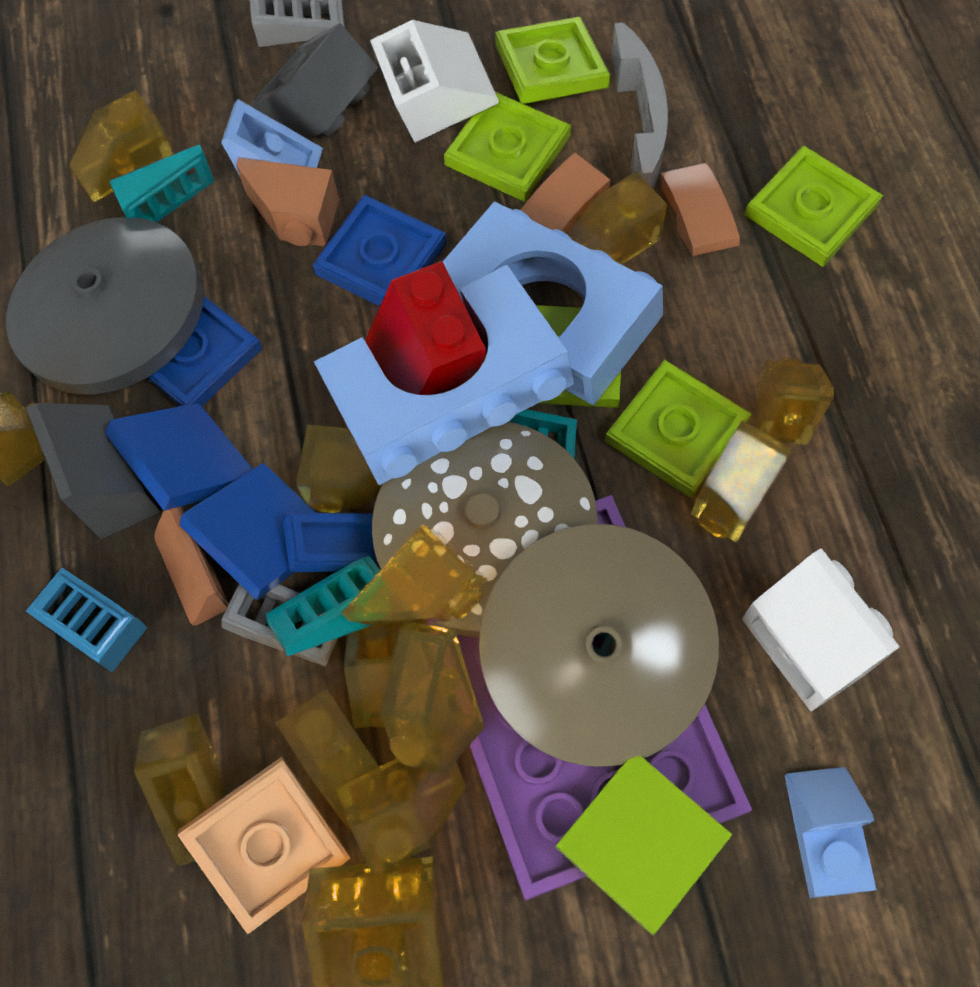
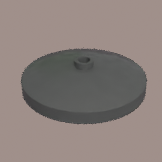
[6,217,204,395]

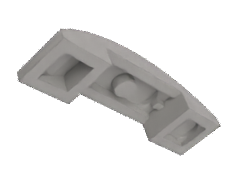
[611,23,668,203]

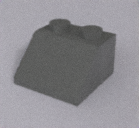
[249,23,378,139]
[26,403,160,539]

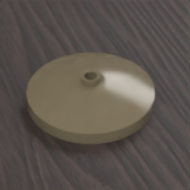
[479,524,719,767]

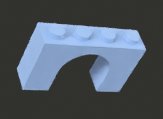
[443,201,663,406]
[314,265,574,485]

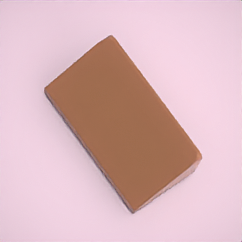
[154,506,229,625]

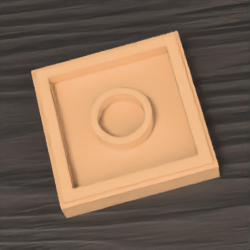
[178,757,350,934]

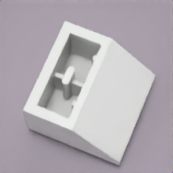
[370,20,499,142]
[742,548,900,712]

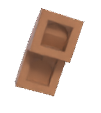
[521,152,610,237]
[661,163,740,256]

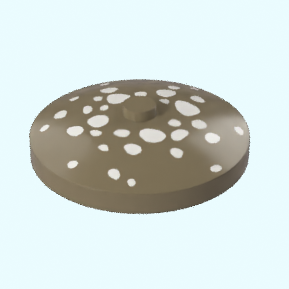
[372,422,598,637]

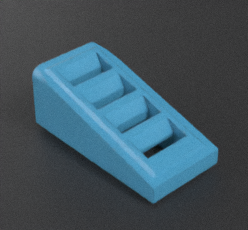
[26,568,148,672]

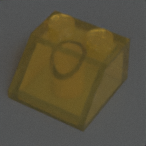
[302,857,445,987]

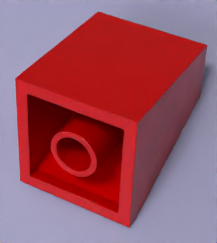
[365,261,486,395]

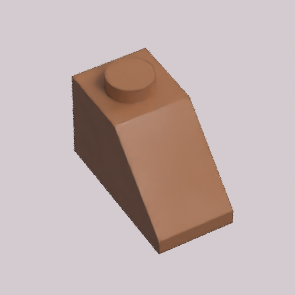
[236,157,339,247]

